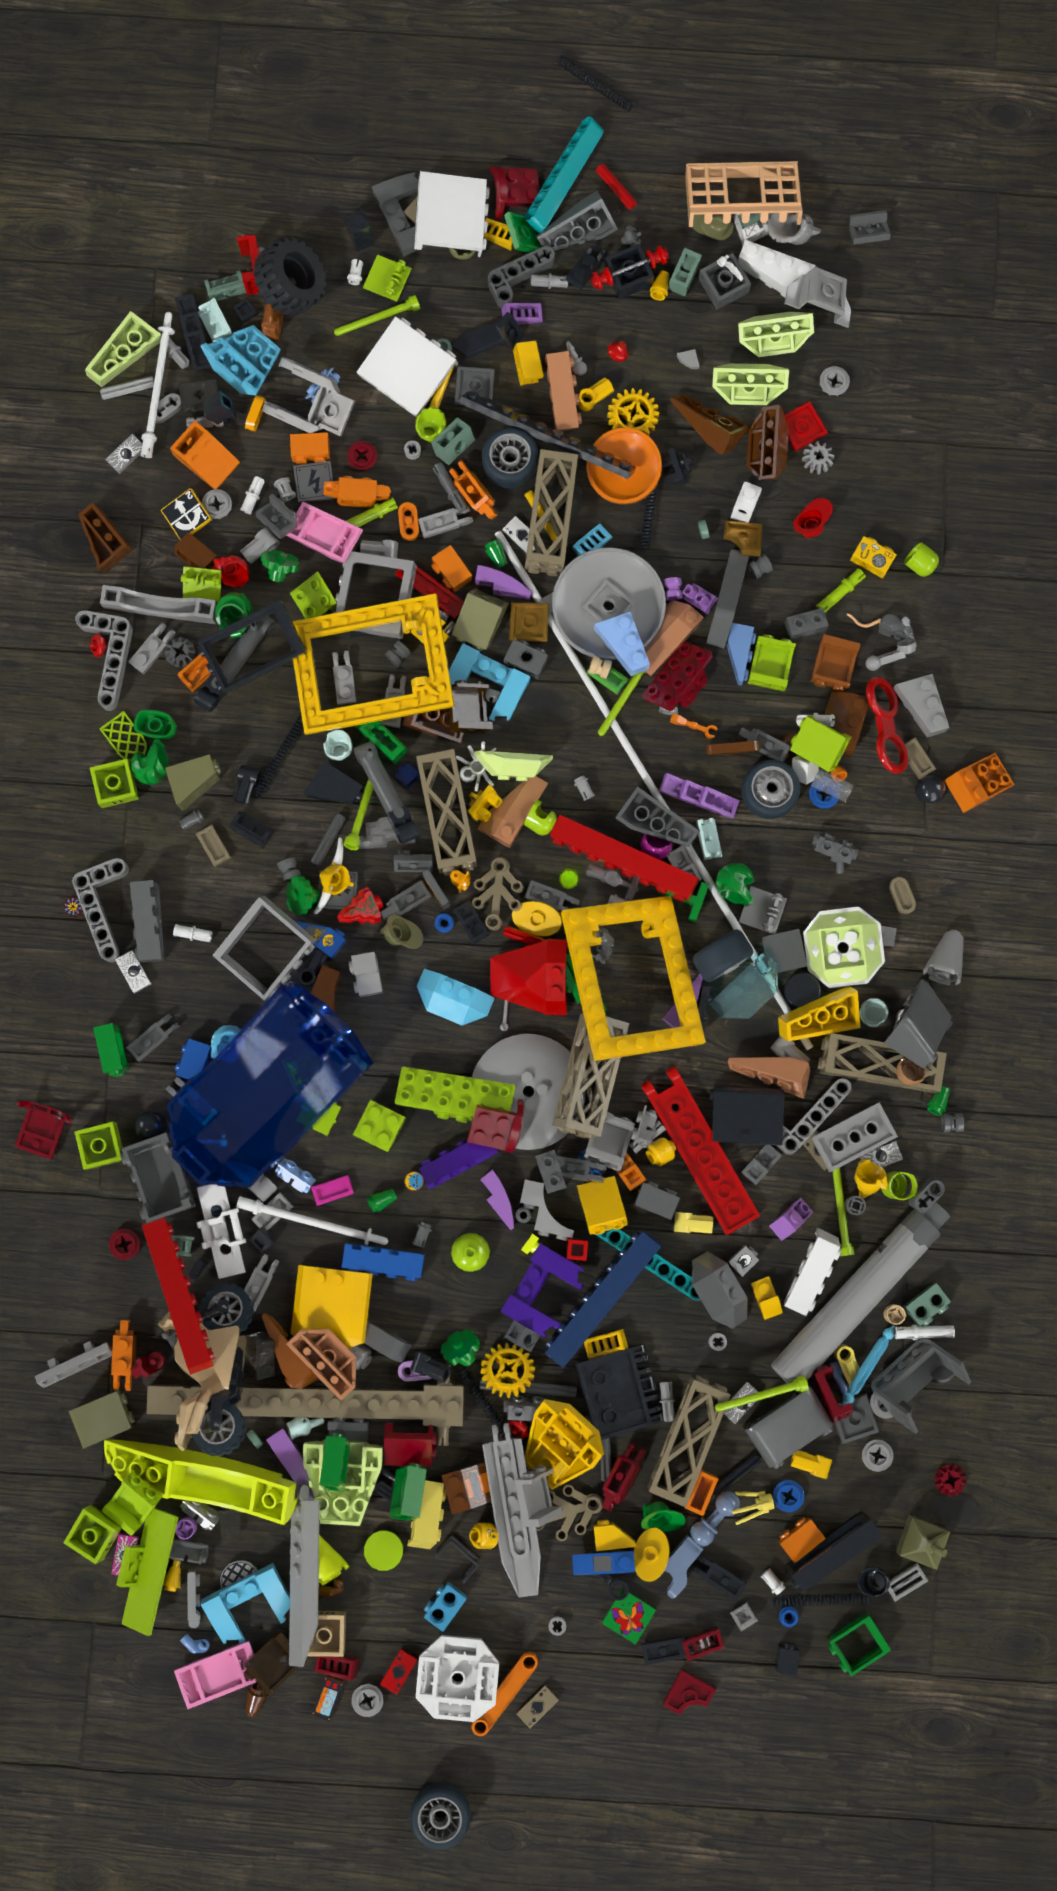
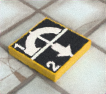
[161,488,212,540]

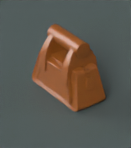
[261,304,284,341]

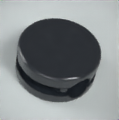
[783,973,821,1009]

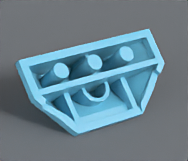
[417,969,495,1026]

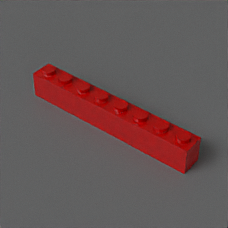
[550,815,699,902]
[142,1217,215,1375]

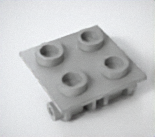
[739,886,787,934]

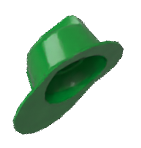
[641,1501,685,1532]

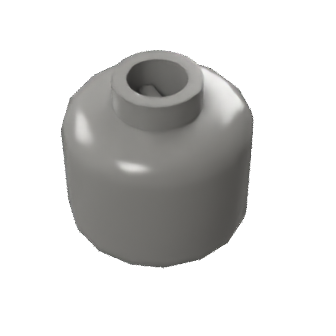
[349,1344,372,1370]

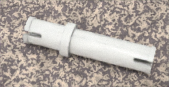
[894,1325,955,1340]

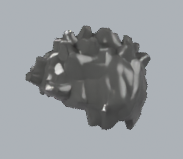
[590,926,614,964]

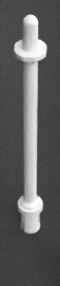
[140,312,175,458]
[236,1196,388,1246]

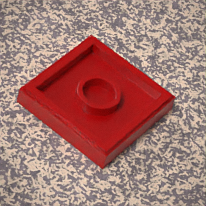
[784,401,828,452]

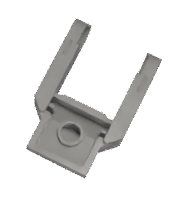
[262,357,355,436]

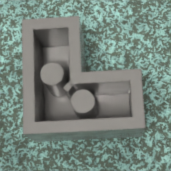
[349,952,383,997]

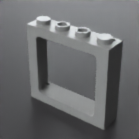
[332,551,417,639]

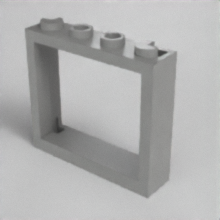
[212,896,317,1001]

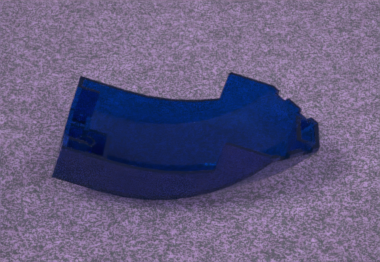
[167,981,374,1188]

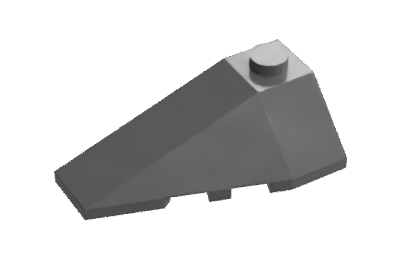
[615,787,700,847]

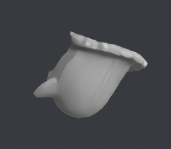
[767,213,821,245]

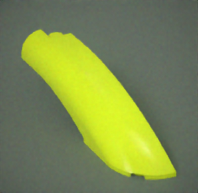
[104,1439,297,1525]

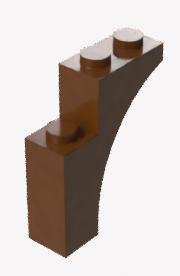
[305,965,354,1053]

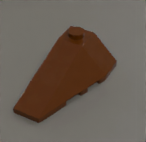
[670,394,749,454]

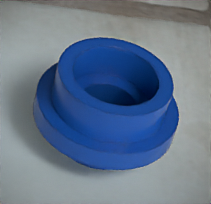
[435,913,454,933]
[779,1606,799,1627]

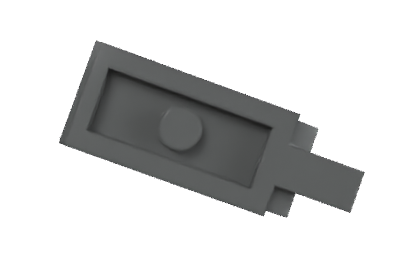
[739,728,791,762]
[380,880,432,920]

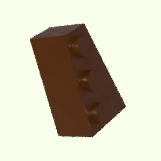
[78,502,134,574]

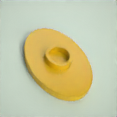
[512,901,562,936]
[634,1528,670,1582]

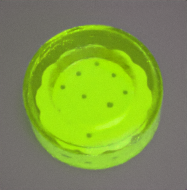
[559,869,579,889]

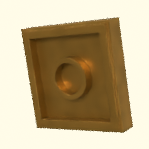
[509,602,549,642]

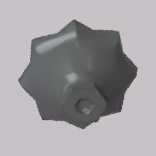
[621,226,641,247]

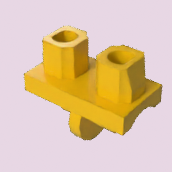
[468,785,502,822]

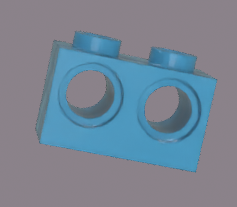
[424,1581,467,1632]

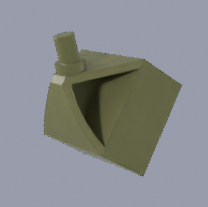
[896,1515,950,1570]

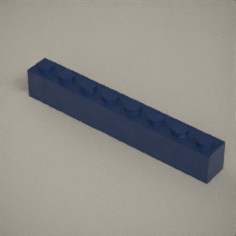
[545,1229,662,1368]

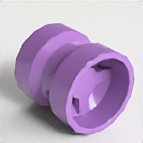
[663,577,683,601]
[175,1517,197,1539]

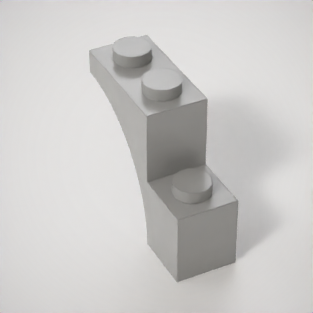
[520,1180,574,1241]

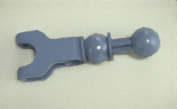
[665,1491,740,1598]

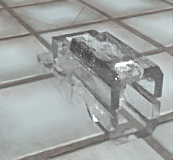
[349,815,416,850]

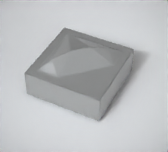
[730,1602,758,1631]

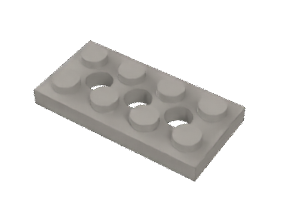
[811,1102,898,1173]

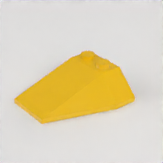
[525,1399,604,1490]

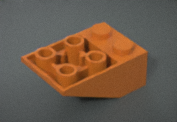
[170,420,240,489]
[944,752,1014,813]

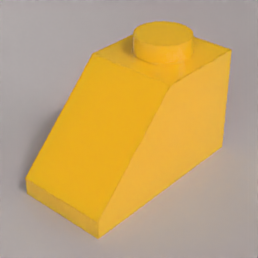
[593,1519,636,1551]

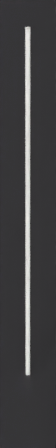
[495,531,813,1050]

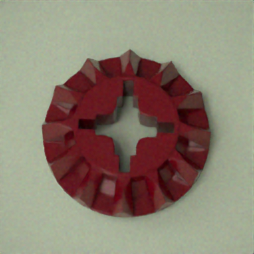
[347,441,377,471]
[109,1229,140,1260]
[935,1464,966,1496]

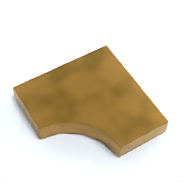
[723,521,762,557]

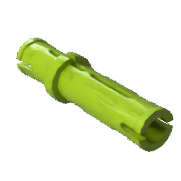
[345,497,398,527]
[816,568,866,613]

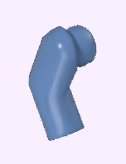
[180,1633,209,1653]

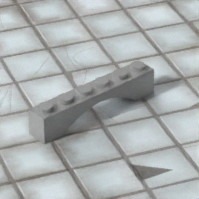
[100,585,217,624]

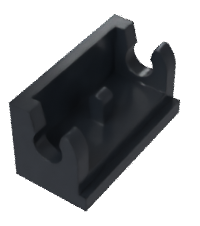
[229,811,274,849]

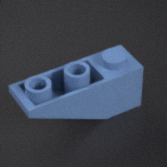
[726,623,756,686]

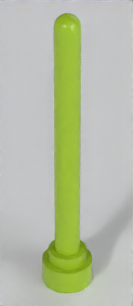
[334,295,420,336]
[598,671,646,736]
[344,778,373,850]
[833,1167,855,1256]
[715,1375,809,1412]

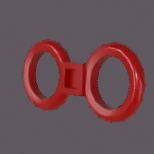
[866,677,908,774]

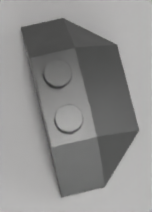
[692,1251,747,1329]

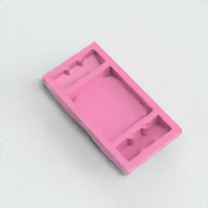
[286,502,363,563]
[174,1641,256,1709]

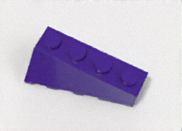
[419,1140,499,1189]

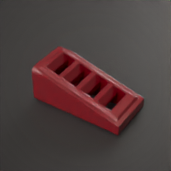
[681,1627,725,1661]
[314,1655,359,1681]

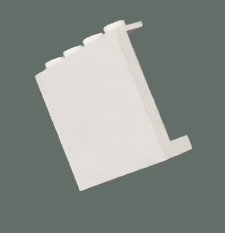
[414,171,489,257]
[357,316,458,417]

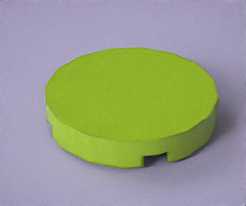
[364,1530,403,1571]

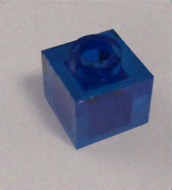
[395,762,420,790]

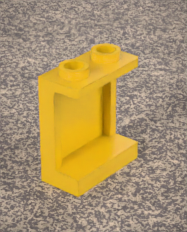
[577,1176,627,1235]

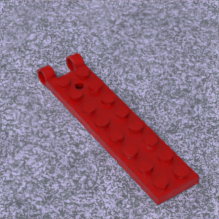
[640,1066,760,1235]

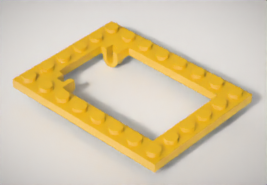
[291,594,455,735]
[561,896,706,1061]

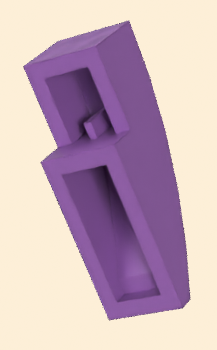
[475,565,531,600]
[480,1170,514,1230]

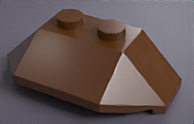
[747,405,789,481]

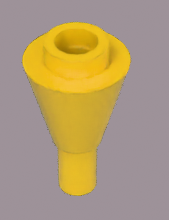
[163,1559,181,1592]

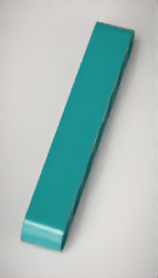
[524,116,604,233]
[595,1229,701,1300]

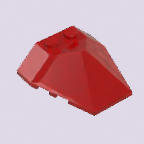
[490,939,567,1015]

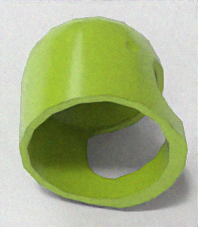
[904,542,939,577]
[523,799,557,836]
[881,1171,918,1200]

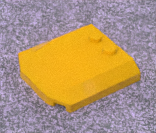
[291,1265,372,1349]

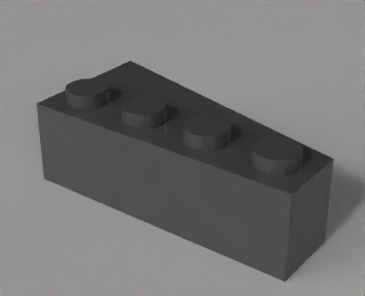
[130,880,165,963]

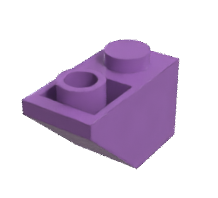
[769,1198,813,1241]

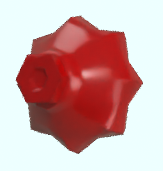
[607,341,629,362]
[89,633,109,658]
[508,1420,530,1440]

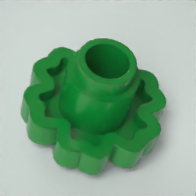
[261,550,300,582]
[286,876,320,915]
[441,1329,480,1366]

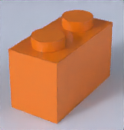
[290,433,330,464]
[431,545,472,592]
[685,1469,718,1516]
[778,1517,826,1563]

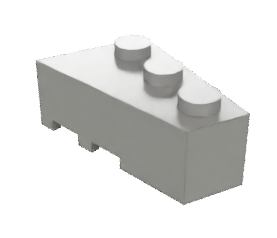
[893,674,949,738]

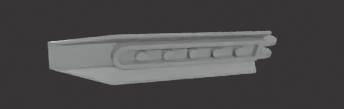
[482,1423,541,1597]
[289,1484,319,1667]

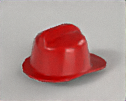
[793,498,833,539]

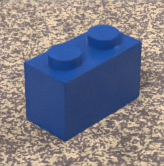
[175,1039,212,1084]

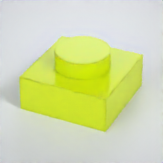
[521,1234,539,1254]

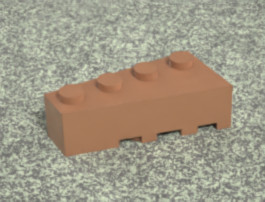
[545,351,582,431]

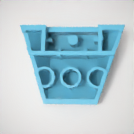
[201,325,281,395]

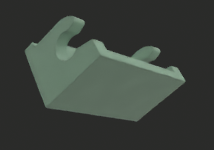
[204,270,246,301]

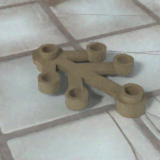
[472,857,524,931]
[536,1484,603,1541]

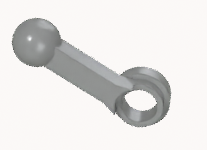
[866,639,917,671]

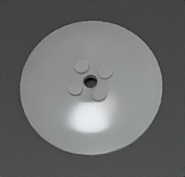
[552,548,666,660]
[472,1034,586,1150]

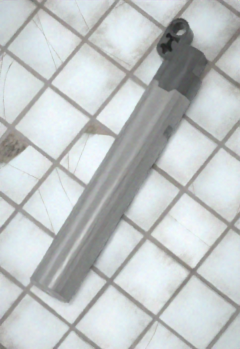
[771,1178,950,1384]

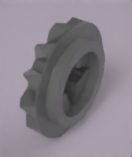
[164,637,195,667]

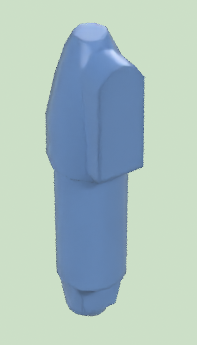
[830,1361,848,1394]

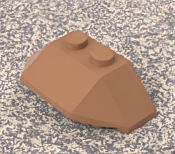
[286,1329,356,1401]

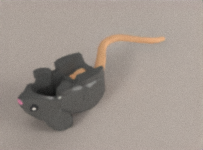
[847,613,914,640]

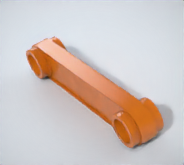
[472,1651,538,1736]

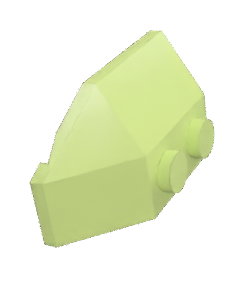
[738,312,814,357]
[713,363,789,405]
[474,750,553,781]

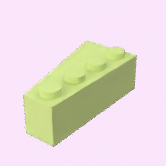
[85,311,161,387]

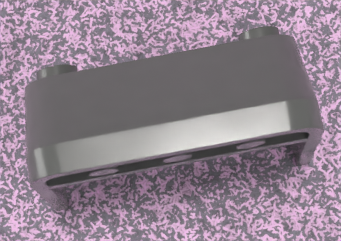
[871,1338,971,1434]

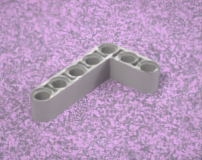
[75,611,133,711]
[72,858,129,962]
[776,1078,851,1155]

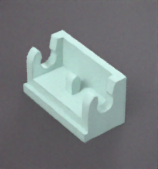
[198,298,232,342]
[696,818,722,860]

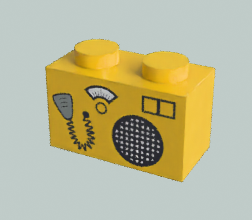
[850,536,897,579]

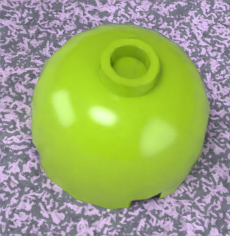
[451,1233,490,1272]

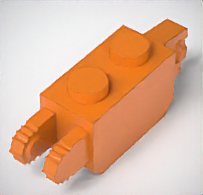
[449,460,498,520]
[323,476,391,508]
[111,1320,137,1391]

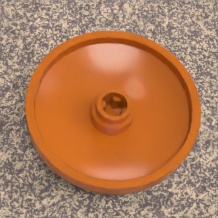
[587,428,662,504]

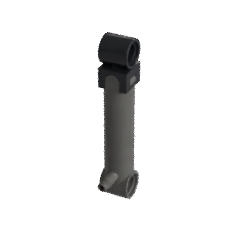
[194,616,275,713]
[354,741,419,844]

